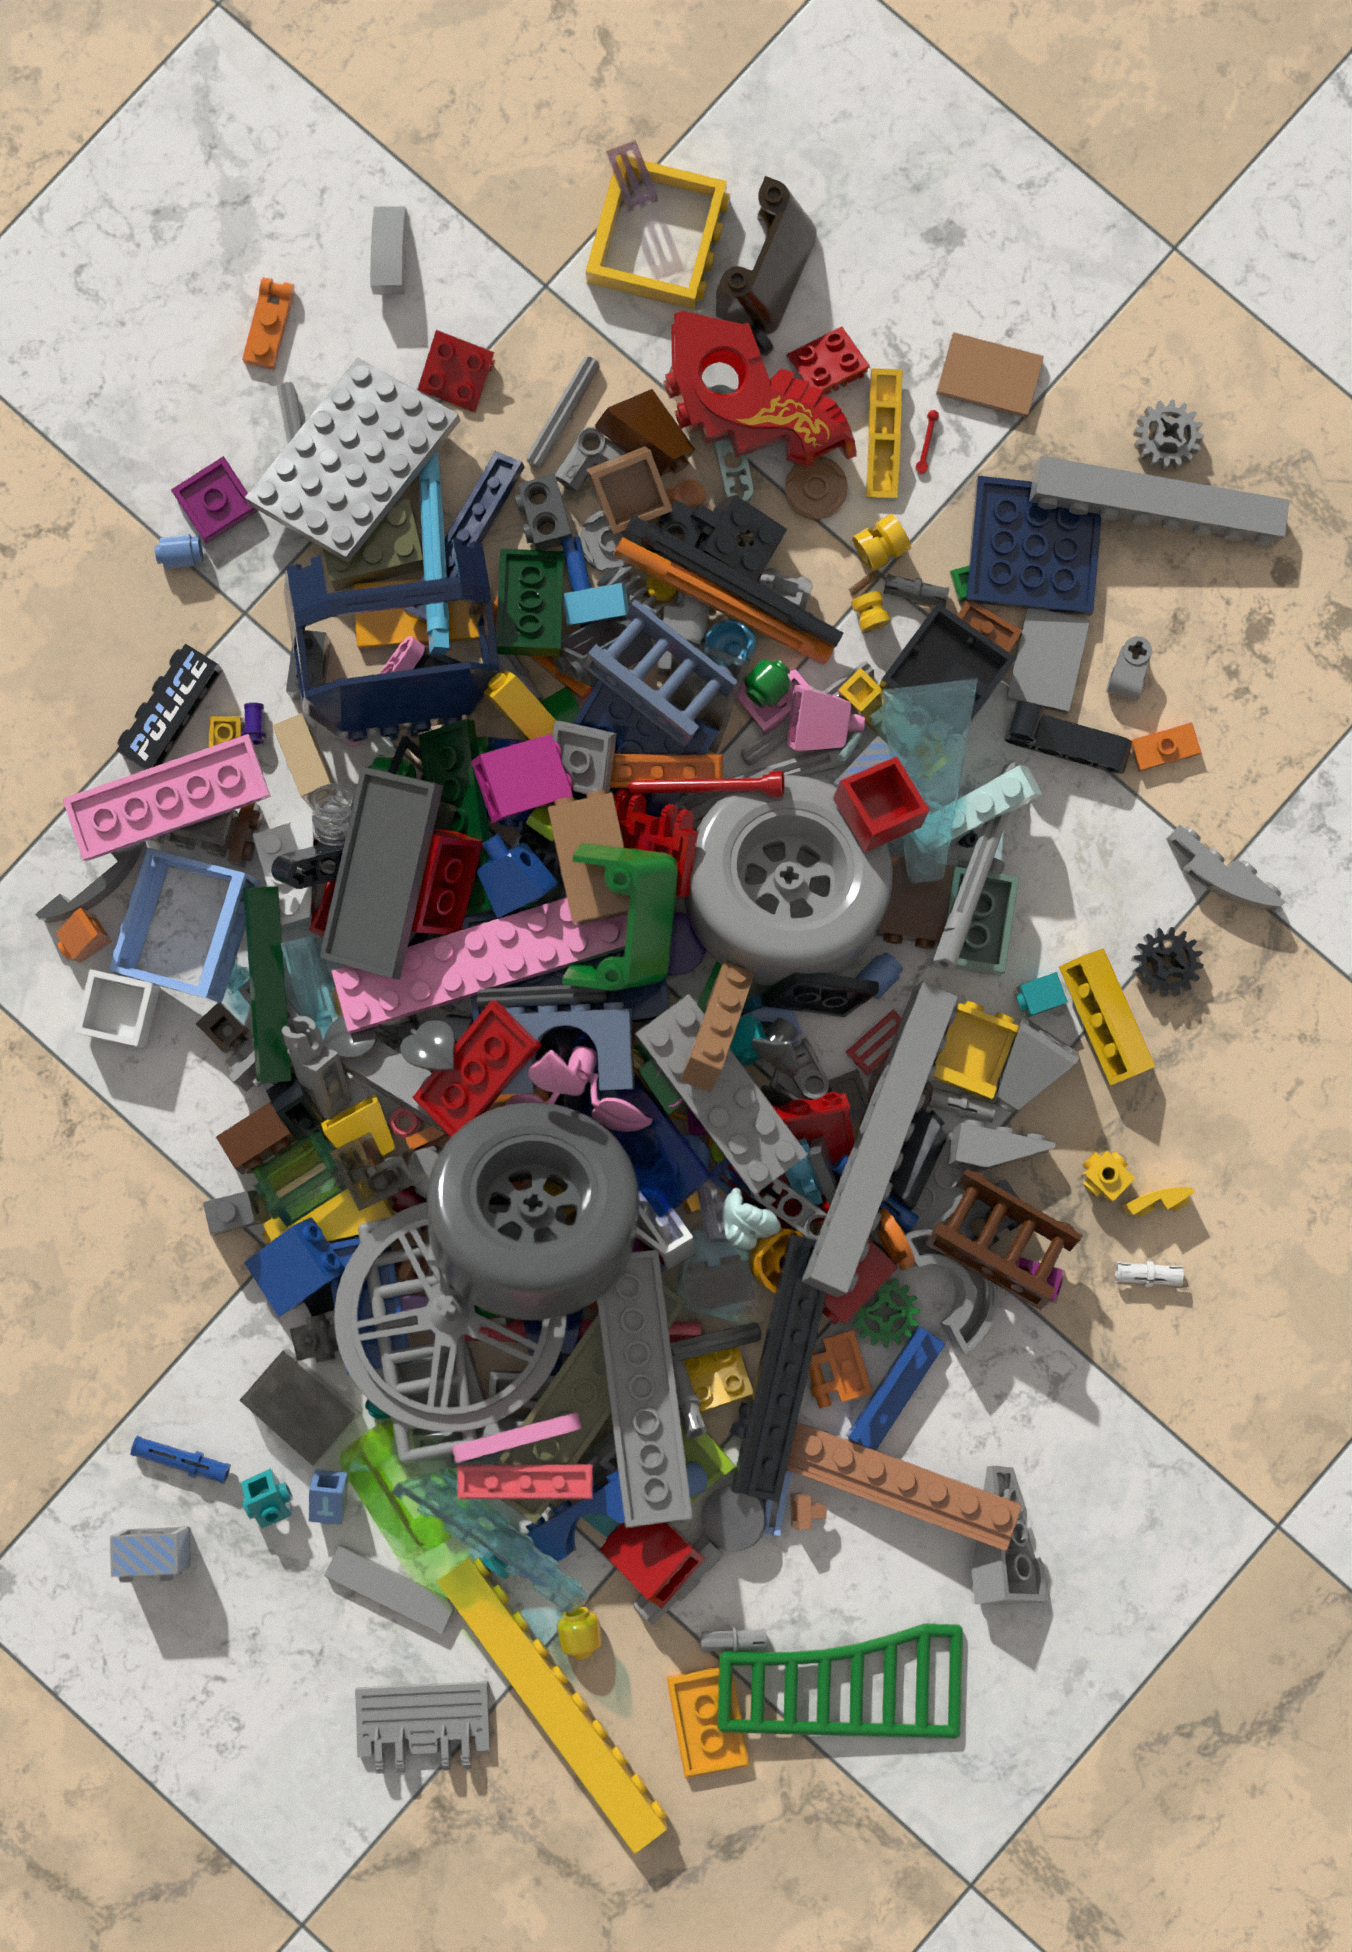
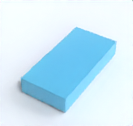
[563,583,629,626]

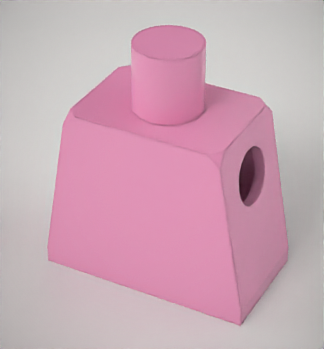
[786,685,865,751]

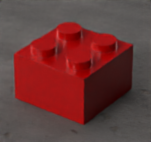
[833,756,930,852]

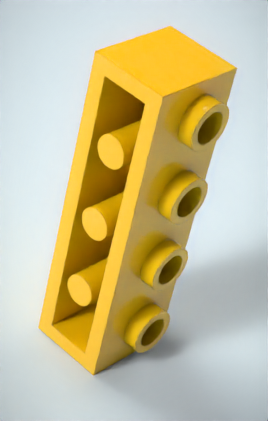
[1059,948,1156,1086]

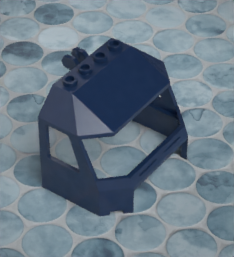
[284,538,500,742]

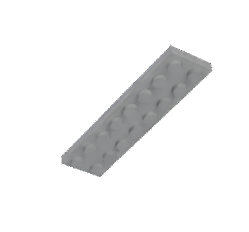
[597,1250,692,1527]

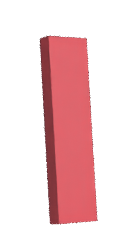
[457,1465,592,1499]

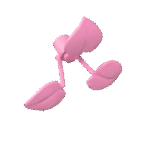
[504,1046,653,1132]

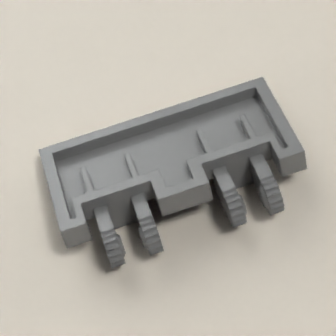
[355,1681,491,1774]

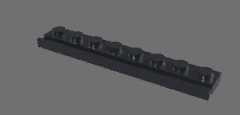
[731,1233,826,1502]

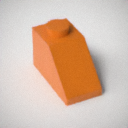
[56,908,112,963]

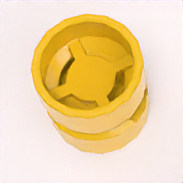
[852,514,912,572]

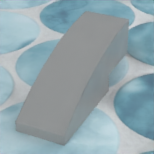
[370,206,406,295]

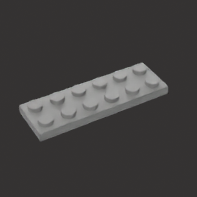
[635,994,808,1195]

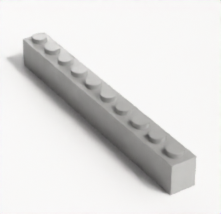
[801,981,958,1297]

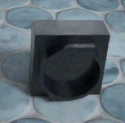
[879,603,1017,743]

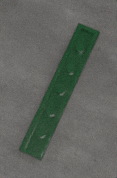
[243,886,291,1083]

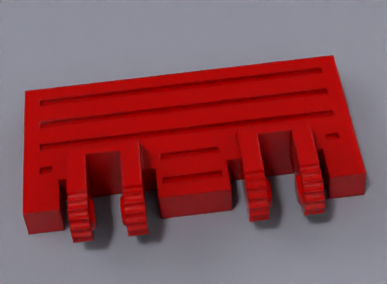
[615,788,698,897]

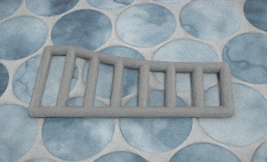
[358,1218,477,1464]

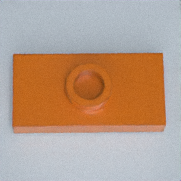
[1131,723,1202,772]

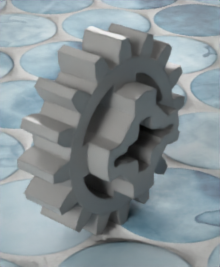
[1133,399,1204,470]

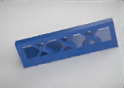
[846,1325,946,1450]

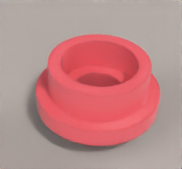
[389,1106,422,1138]

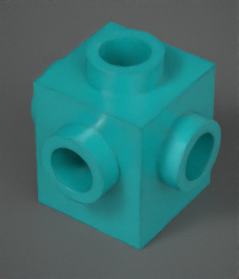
[241,1468,293,1529]

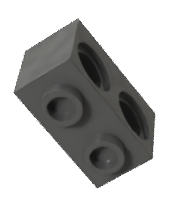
[515,474,572,550]

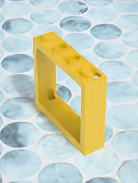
[585,154,731,310]

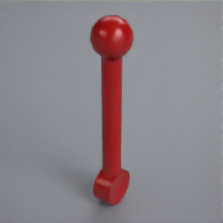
[915,410,939,474]

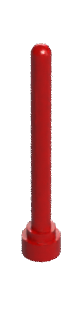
[628,771,785,798]

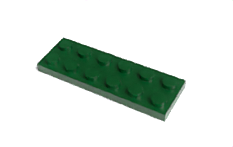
[418,719,494,917]

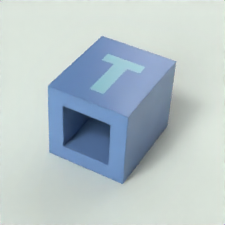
[309,1470,348,1525]

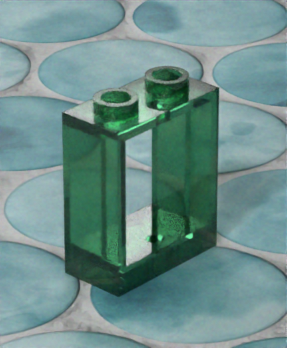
[253,1129,354,1227]

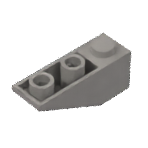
[947,1120,1056,1172]

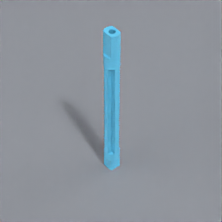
[418,450,450,655]

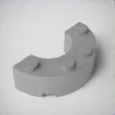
[903,1229,998,1355]

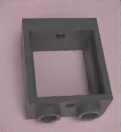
[553,616,653,687]

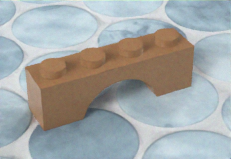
[680,960,755,1093]

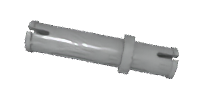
[671,1342,707,1438]

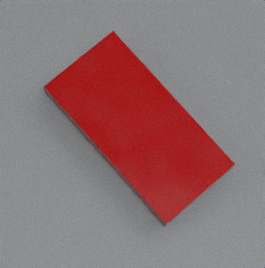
[412,1000,541,1138]

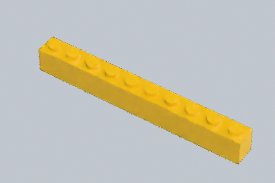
[437,1554,668,1854]

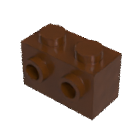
[216,1101,297,1175]

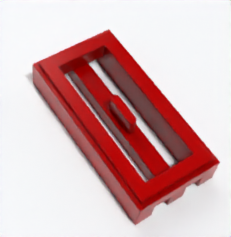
[845,1009,901,1076]

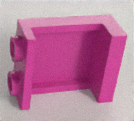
[471,734,573,824]

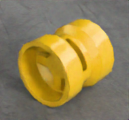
[851,591,891,633]

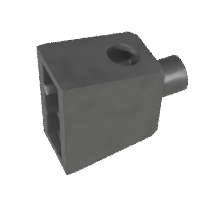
[203,1190,271,1236]

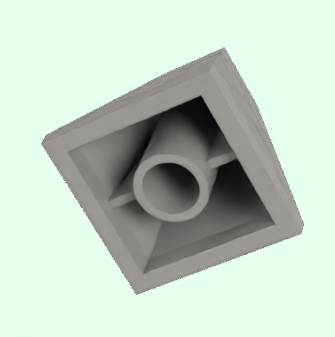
[996,1017,1079,1112]

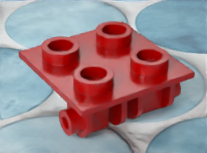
[787,326,870,396]
[417,330,495,412]

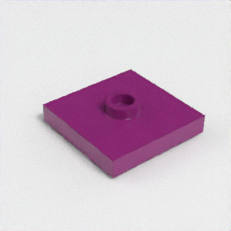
[171,456,259,544]

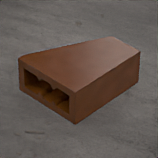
[594,389,696,476]

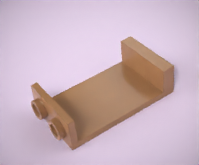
[548,790,630,926]

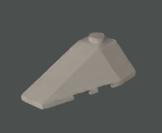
[972,1465,1047,1605]

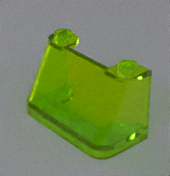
[339,1418,459,1560]

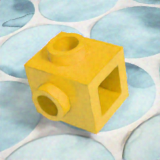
[1080,1151,1136,1202]

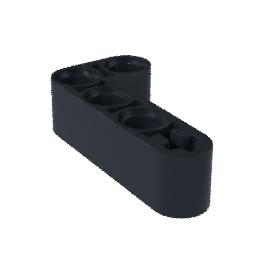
[1004,702,1133,774]
[271,838,346,889]

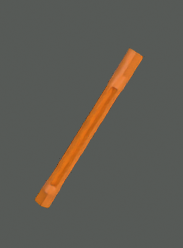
[613,537,834,665]

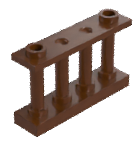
[925,1169,1083,1310]

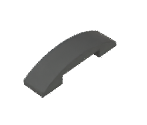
[35,841,145,923]

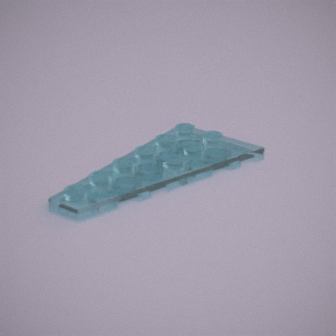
[880,678,978,884]

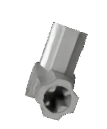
[555,427,627,493]

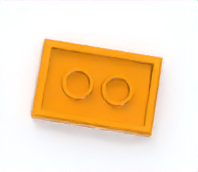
[666,1666,750,1778]

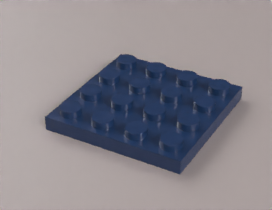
[965,476,1101,616]

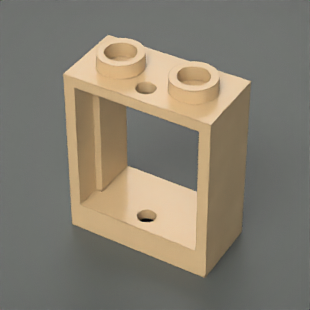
[272,713,339,808]

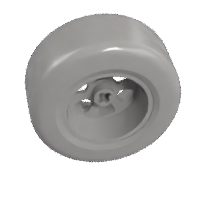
[684,775,893,986]

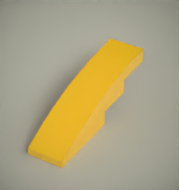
[866,368,903,498]

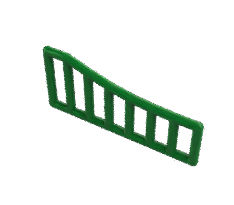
[717,1623,963,1739]

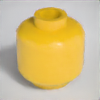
[556,1607,602,1660]

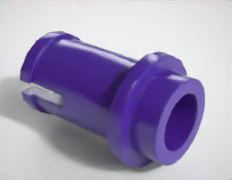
[241,702,267,745]

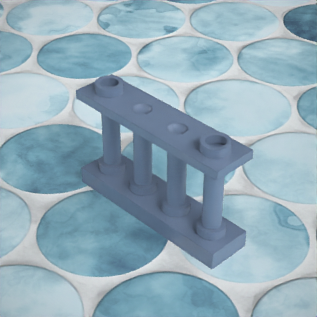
[583,599,737,747]

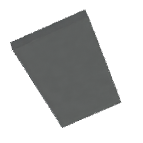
[319,767,443,979]

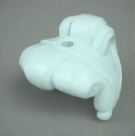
[722,1188,781,1250]

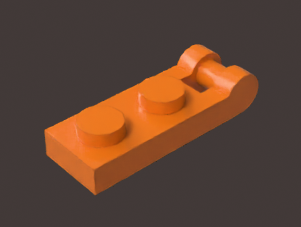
[242,277,295,370]

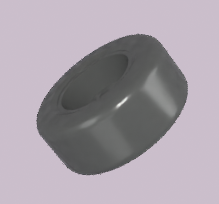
[427,1102,639,1320]

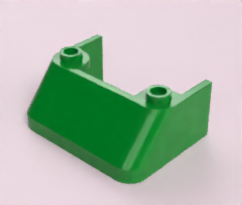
[562,843,678,991]

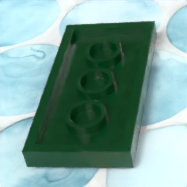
[496,549,564,657]

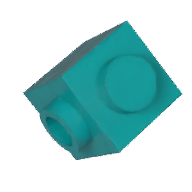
[729,1013,768,1066]

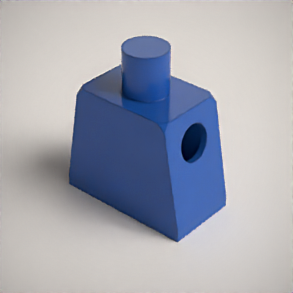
[478,834,557,918]

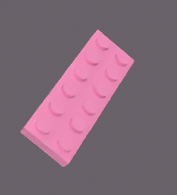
[63,734,271,862]

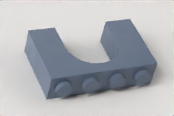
[501,1002,635,1095]

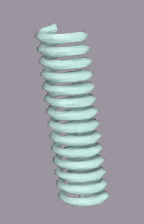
[838,731,862,761]

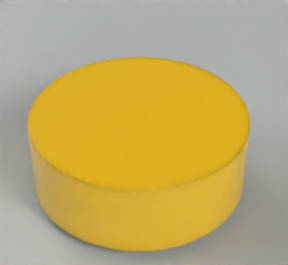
[646,576,677,603]

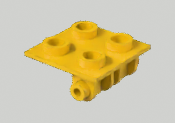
[684,1347,753,1413]

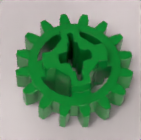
[851,1278,920,1348]

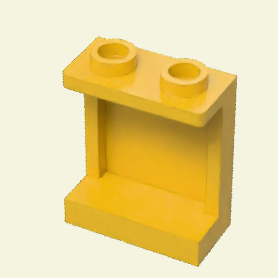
[932,1001,1020,1101]

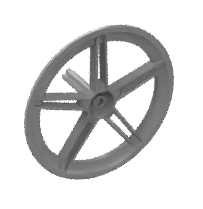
[334,1202,566,1432]

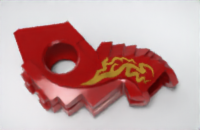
[663,311,857,469]

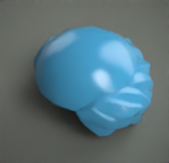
[705,620,756,669]

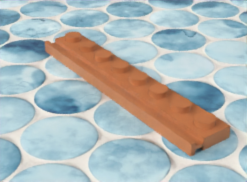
[787,1422,1023,1551]

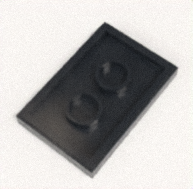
[761,972,880,1017]

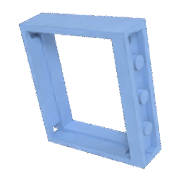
[108,848,260,1004]

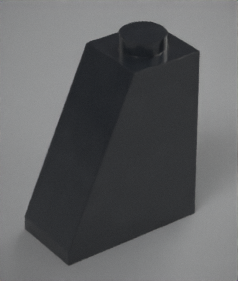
[889,1107,947,1211]

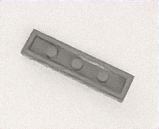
[324,1545,455,1634]

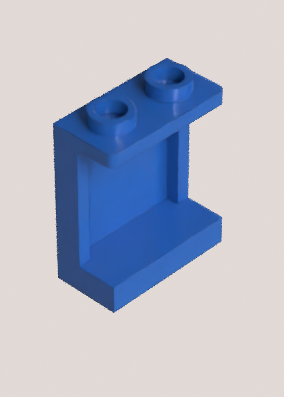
[244,1217,345,1317]

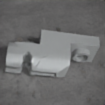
[657,579,711,676]
[282,1016,352,1120]

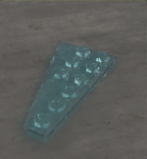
[392,1467,590,1613]

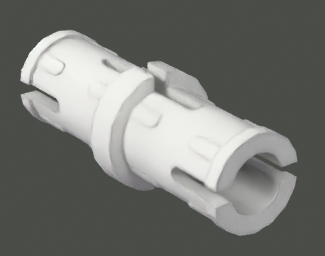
[1115,1261,1184,1287]

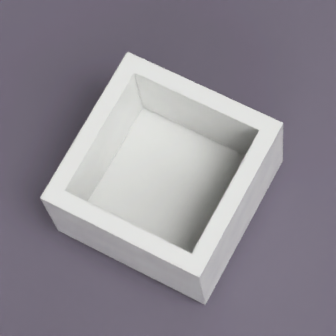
[74,969,160,1049]

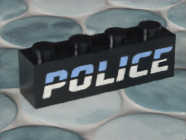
[116,644,223,770]

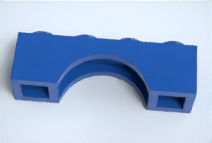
[519,1470,625,1573]

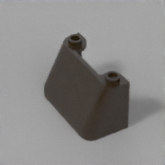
[716,176,817,335]

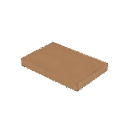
[936,332,1044,418]

